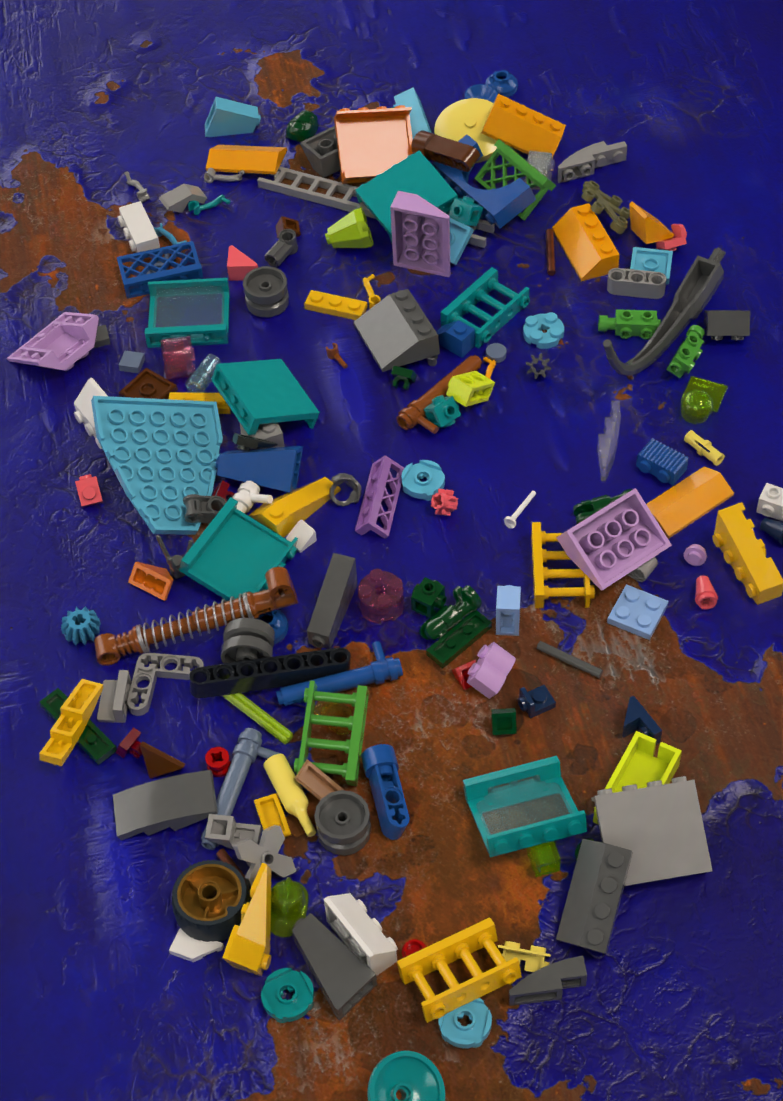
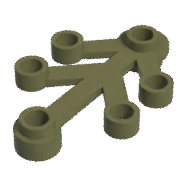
[581,181,630,234]

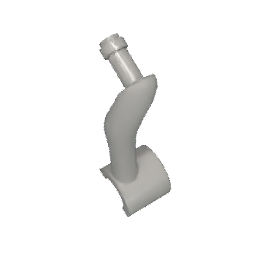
[204,168,245,183]
[124,171,150,203]

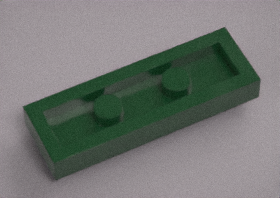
[426,610,492,669]

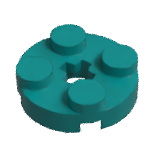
[261,968,314,1023]

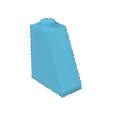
[205,97,261,137]

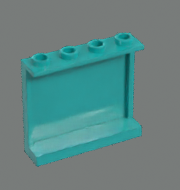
[355,150,458,242]
[211,359,320,435]
[179,497,298,601]

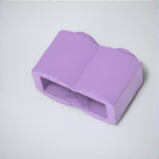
[467,642,516,699]

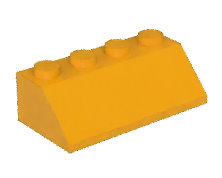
[481,94,566,164]
[552,203,620,282]

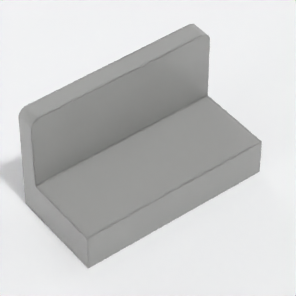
[97,670,132,723]

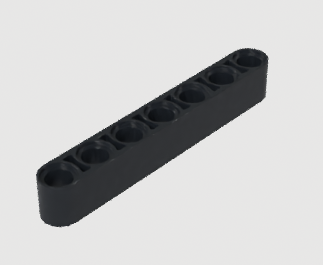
[189,647,351,698]

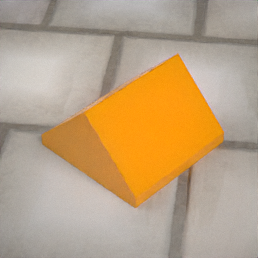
[629,201,674,244]

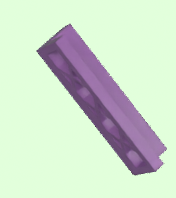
[355,455,404,539]

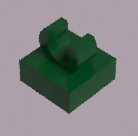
[391,366,417,390]
[491,708,517,735]

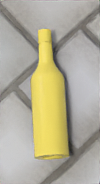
[263,754,316,837]

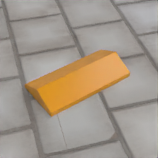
[206,145,287,174]
[646,466,734,539]

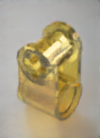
[314,701,352,736]

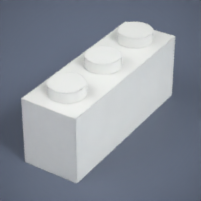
[117,201,160,253]

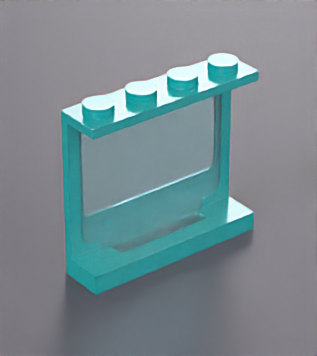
[145,278,230,348]
[463,756,587,857]

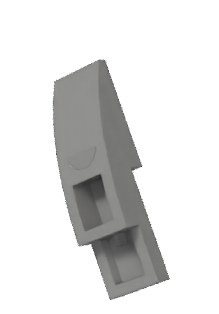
[558,141,627,183]

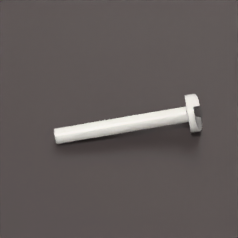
[504,491,536,529]

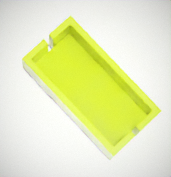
[593,731,682,825]

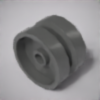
[243,266,289,317]
[221,618,275,664]
[314,790,371,856]

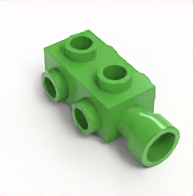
[598,309,661,339]
[666,325,705,378]

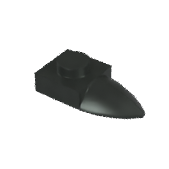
[232,433,278,451]

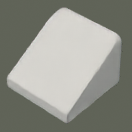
[286,519,317,553]

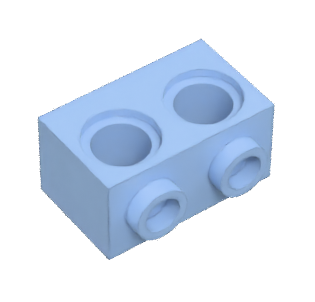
[496,585,521,636]

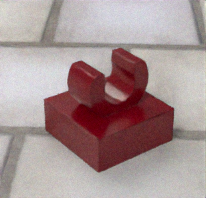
[212,480,234,510]
[116,727,142,759]

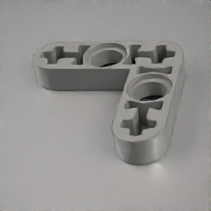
[127,653,204,716]

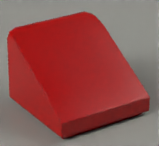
[451,659,477,690]

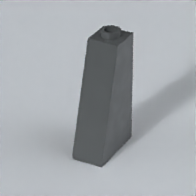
[307,553,358,649]
[292,913,377,1020]

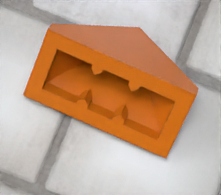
[128,562,173,601]

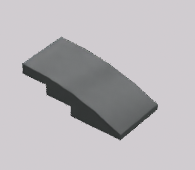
[113,770,218,840]

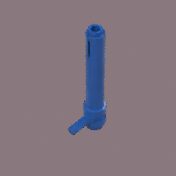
[276,641,403,706]

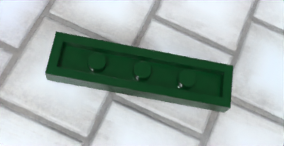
[39,688,117,765]

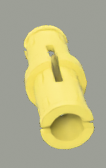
[684,430,725,466]

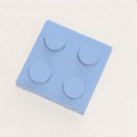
[607,584,669,640]

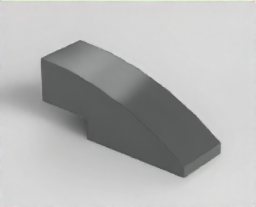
[509,956,587,1006]

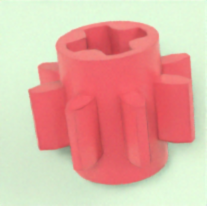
[431,489,458,516]

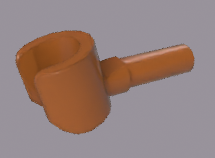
[326,343,348,369]

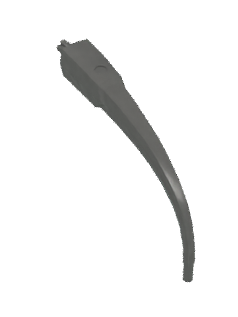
[603,248,725,376]

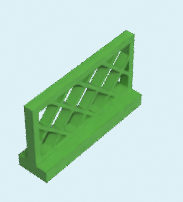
[474,139,556,221]

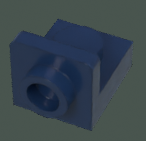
[517,685,556,719]

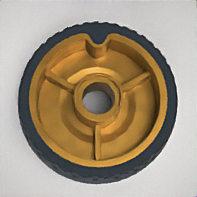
[172,860,250,942]

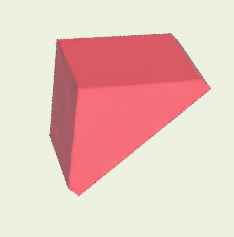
[227,245,258,281]

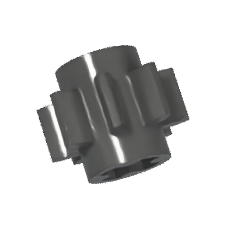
[525,353,551,379]

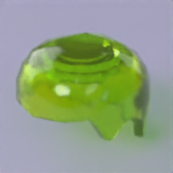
[680,389,714,424]

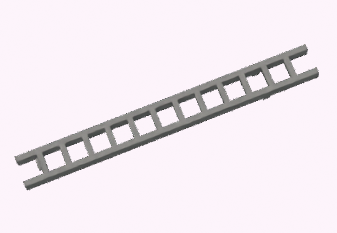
[257,167,495,248]

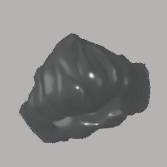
[329,473,362,506]

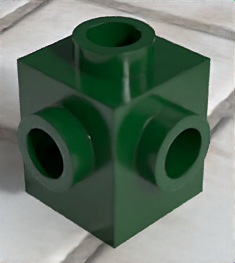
[411,577,447,618]

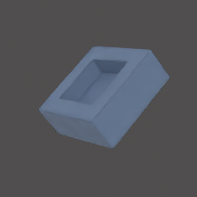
[119,350,145,374]

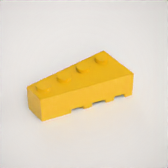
[712,502,783,605]

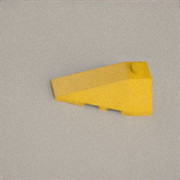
[248,477,341,538]
[222,863,272,976]

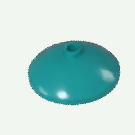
[367,1051,445,1101]

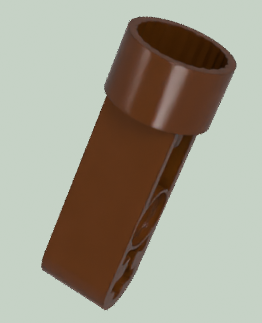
[412,130,481,172]

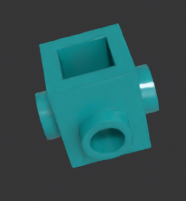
[449,196,483,226]
[424,395,461,427]

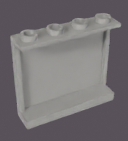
[591,776,712,886]

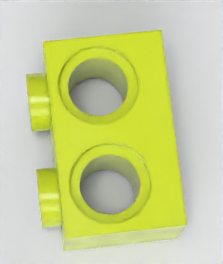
[446,371,495,407]

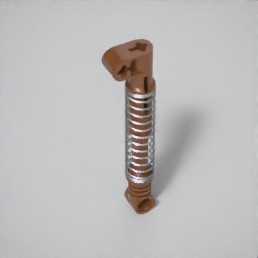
[94,567,298,666]

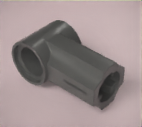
[264,229,298,268]

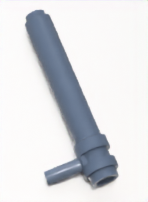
[201,728,282,850]

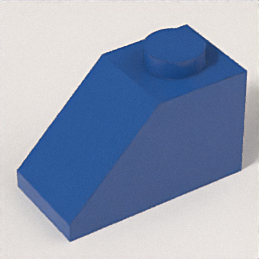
[436,320,475,358]

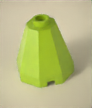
[325,207,374,248]

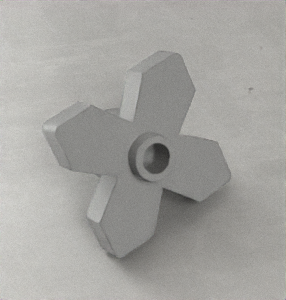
[233,825,296,890]

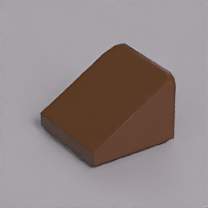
[276,216,301,239]

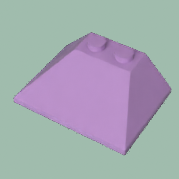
[7,312,99,371]

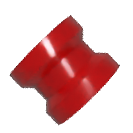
[205,747,231,777]

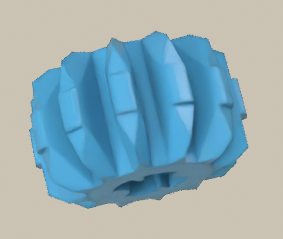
[61,606,101,645]

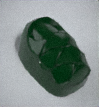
[286,110,318,142]

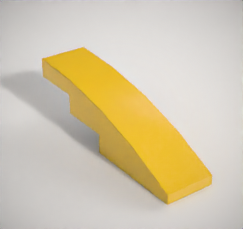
[39,679,103,766]

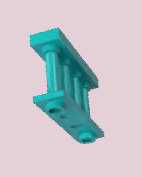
[441,267,530,349]

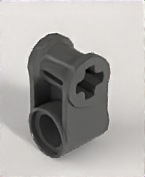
[183,494,226,523]

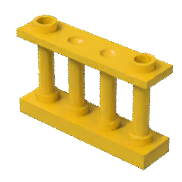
[531,521,595,608]
[397,917,522,1023]

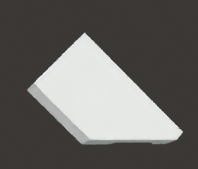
[169,928,224,962]

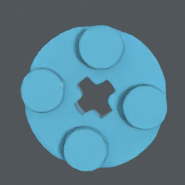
[523,312,564,349]
[401,460,445,501]
[438,998,492,1048]

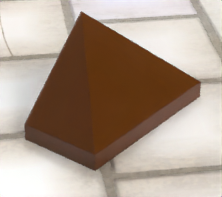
[140,741,185,778]

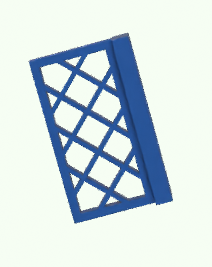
[117,241,204,299]

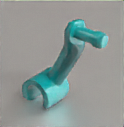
[188,195,230,215]

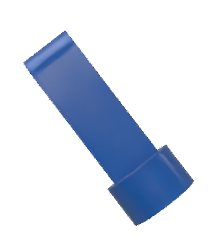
[361,744,410,840]

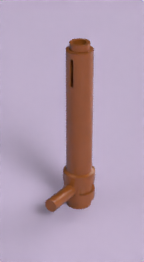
[396,355,482,434]

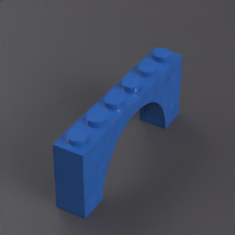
[432,135,536,228]

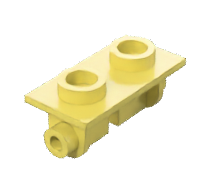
[498,941,551,972]

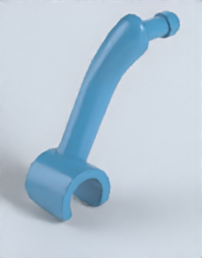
[152,223,187,245]

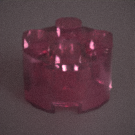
[161,336,196,379]
[358,569,404,624]

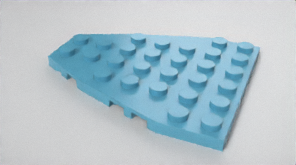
[91,396,223,535]

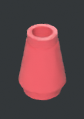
[695,576,718,610]

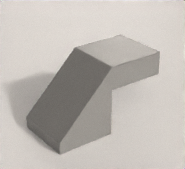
[159,184,207,213]
[205,814,262,850]

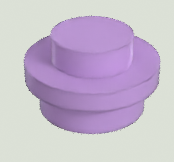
[684,544,707,566]

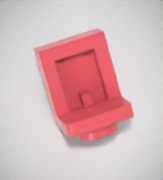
[656,224,687,251]
[75,474,103,507]

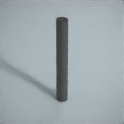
[537,641,603,678]

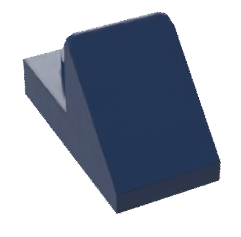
[622,695,662,745]

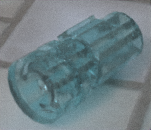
[185,354,221,393]

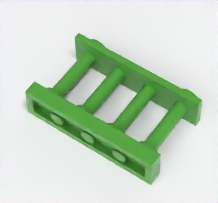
[294,681,369,786]

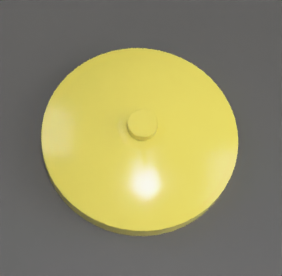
[434,98,497,163]

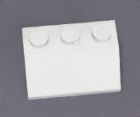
[74,378,107,449]
[324,893,398,976]

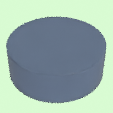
[486,343,507,363]

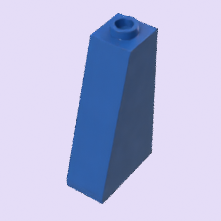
[216,446,303,493]

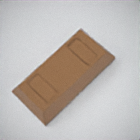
[294,759,344,801]

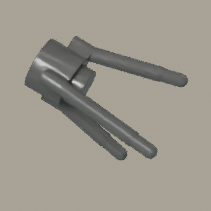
[156,535,193,579]

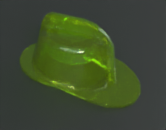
[271,877,308,937]

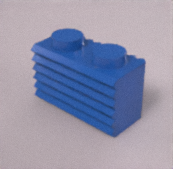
[636,438,689,486]

